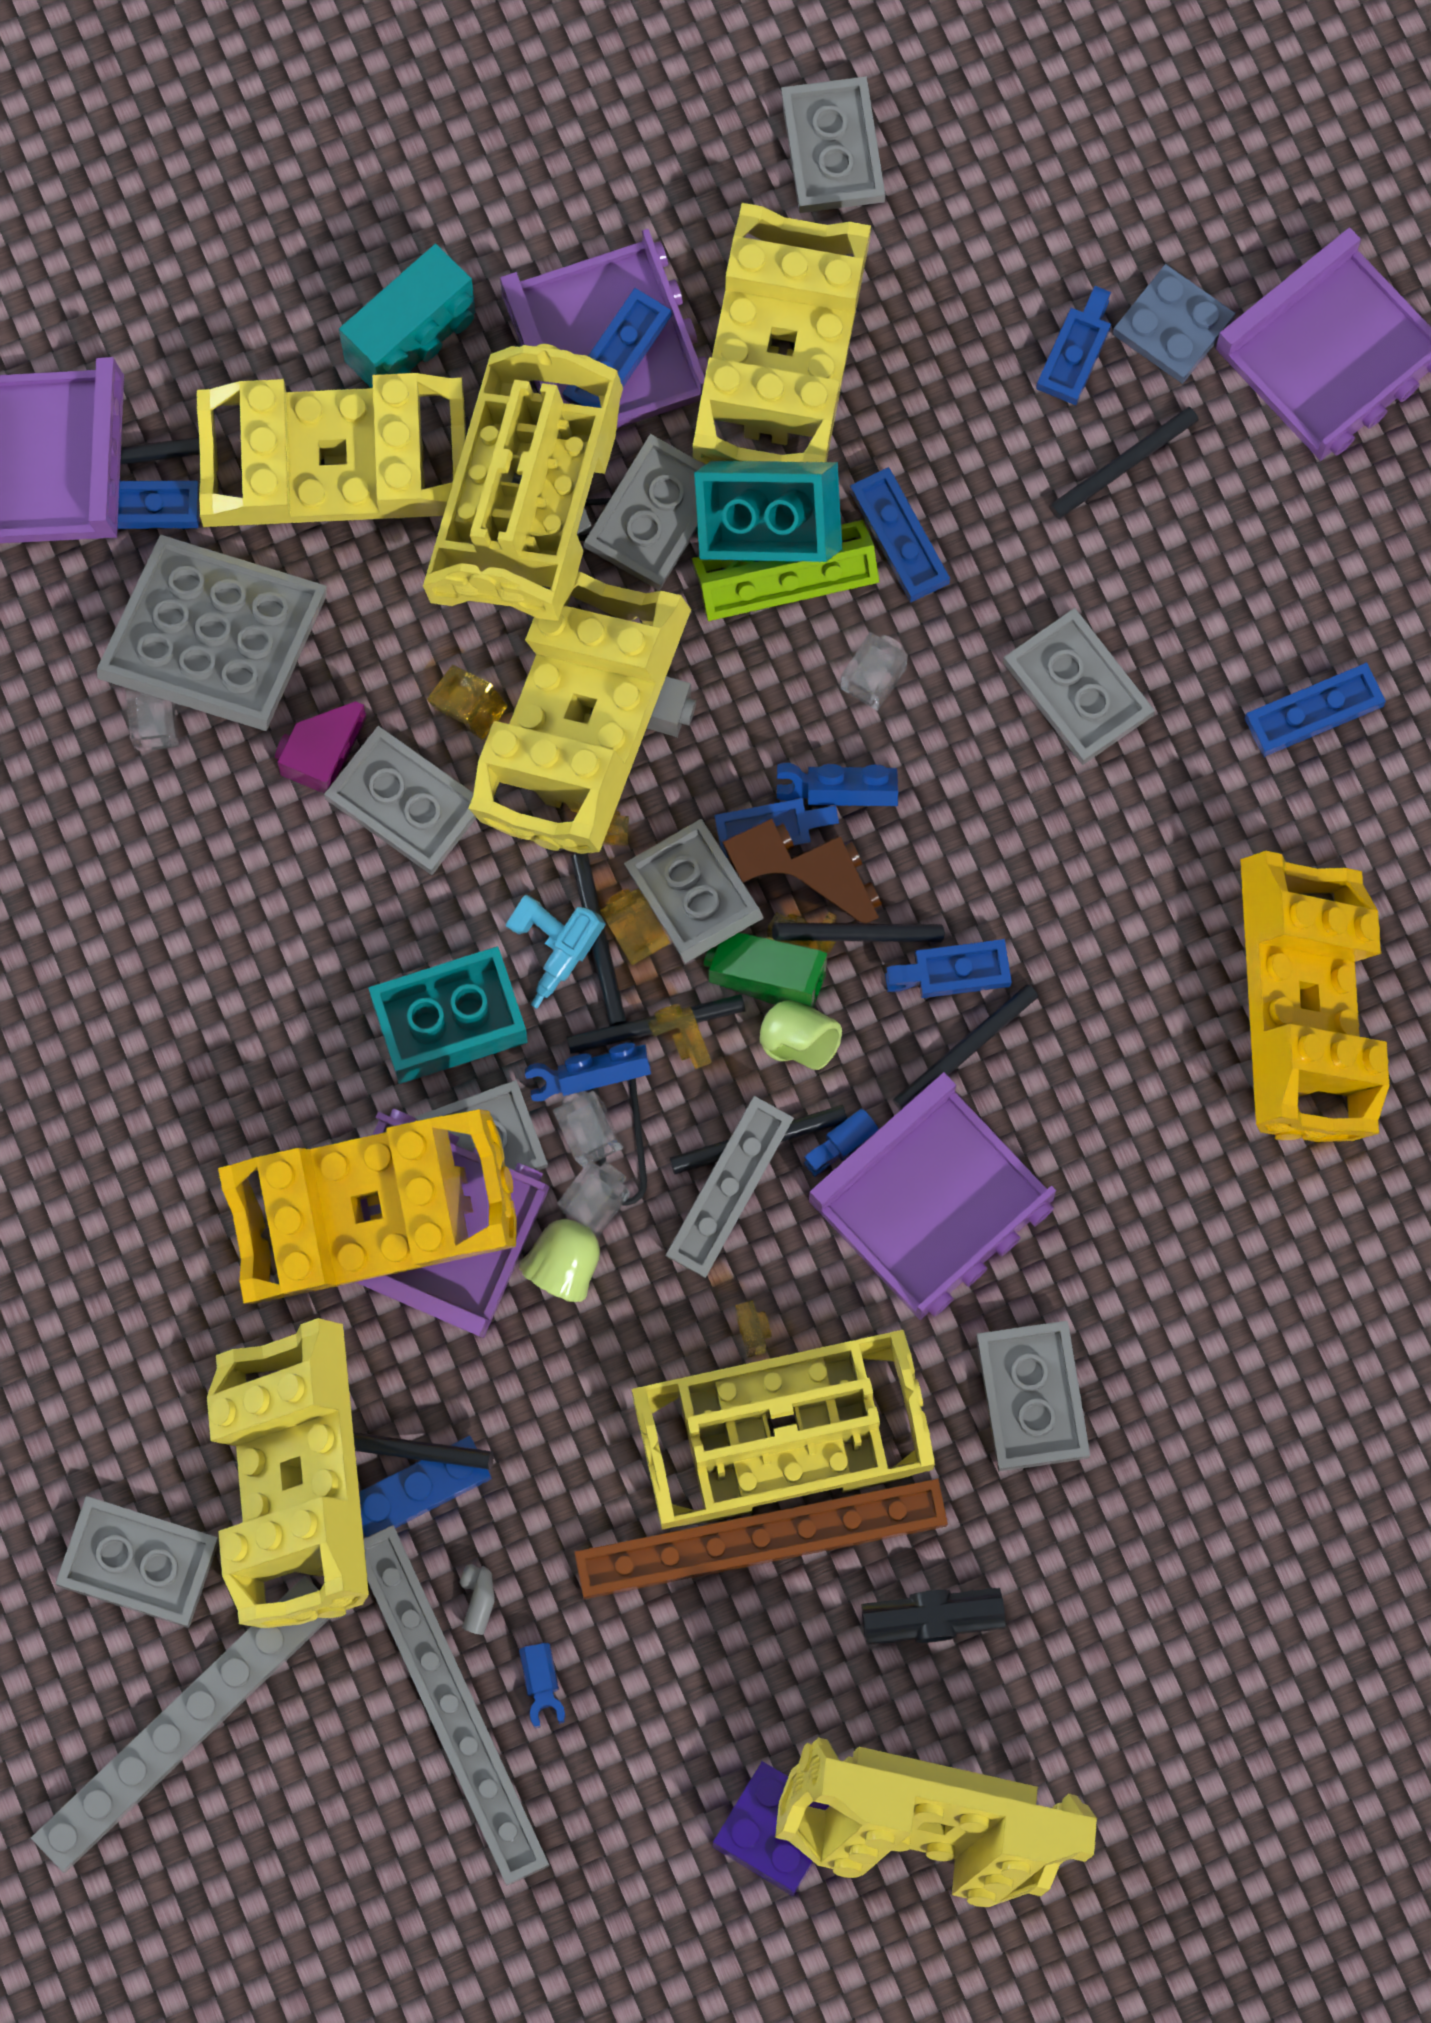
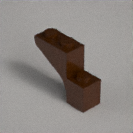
[721,818,882,923]

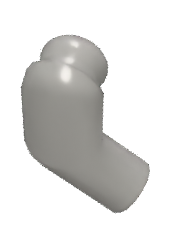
[460,1564,495,1635]

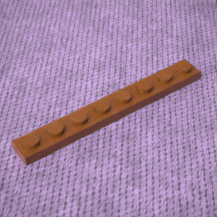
[575,1479,948,1599]

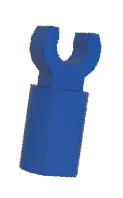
[803,1108,879,1177]
[519,1643,566,1729]

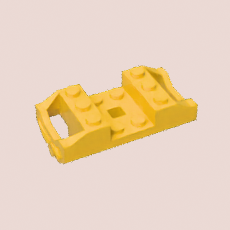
[1240,851,1390,1142]
[218,1109,517,1304]

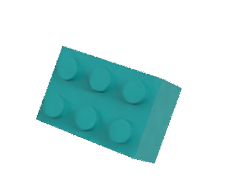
[339,243,476,388]
[694,461,842,562]
[368,946,528,1084]

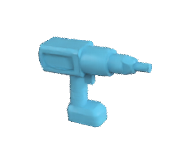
[506,895,606,1009]

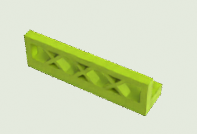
[692,520,880,621]

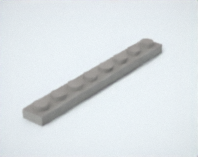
[364,1525,549,1886]
[31,1576,330,1874]

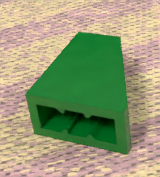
[703,933,827,1008]

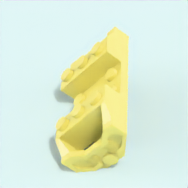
[693,203,871,464]
[423,344,623,621]
[197,373,466,527]
[468,572,691,854]
[207,1318,369,1628]
[632,1330,935,1530]
[775,1737,1097,1907]

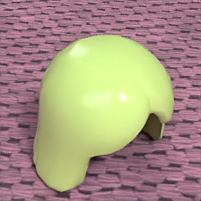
[760,1000,842,1070]
[519,1219,600,1302]

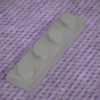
[665,1096,794,1278]

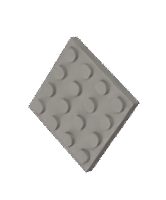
[97,534,327,731]

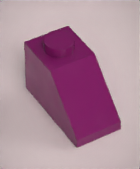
[275,701,367,794]

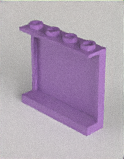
[1216,227,1431,461]
[500,229,708,428]
[0,357,124,543]
[809,1072,1056,1320]
[356,1109,550,1338]

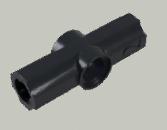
[861,1588,1006,1645]

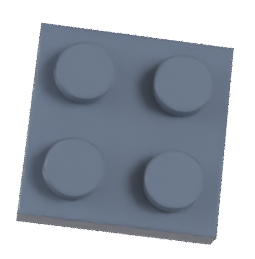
[1113,264,1236,384]

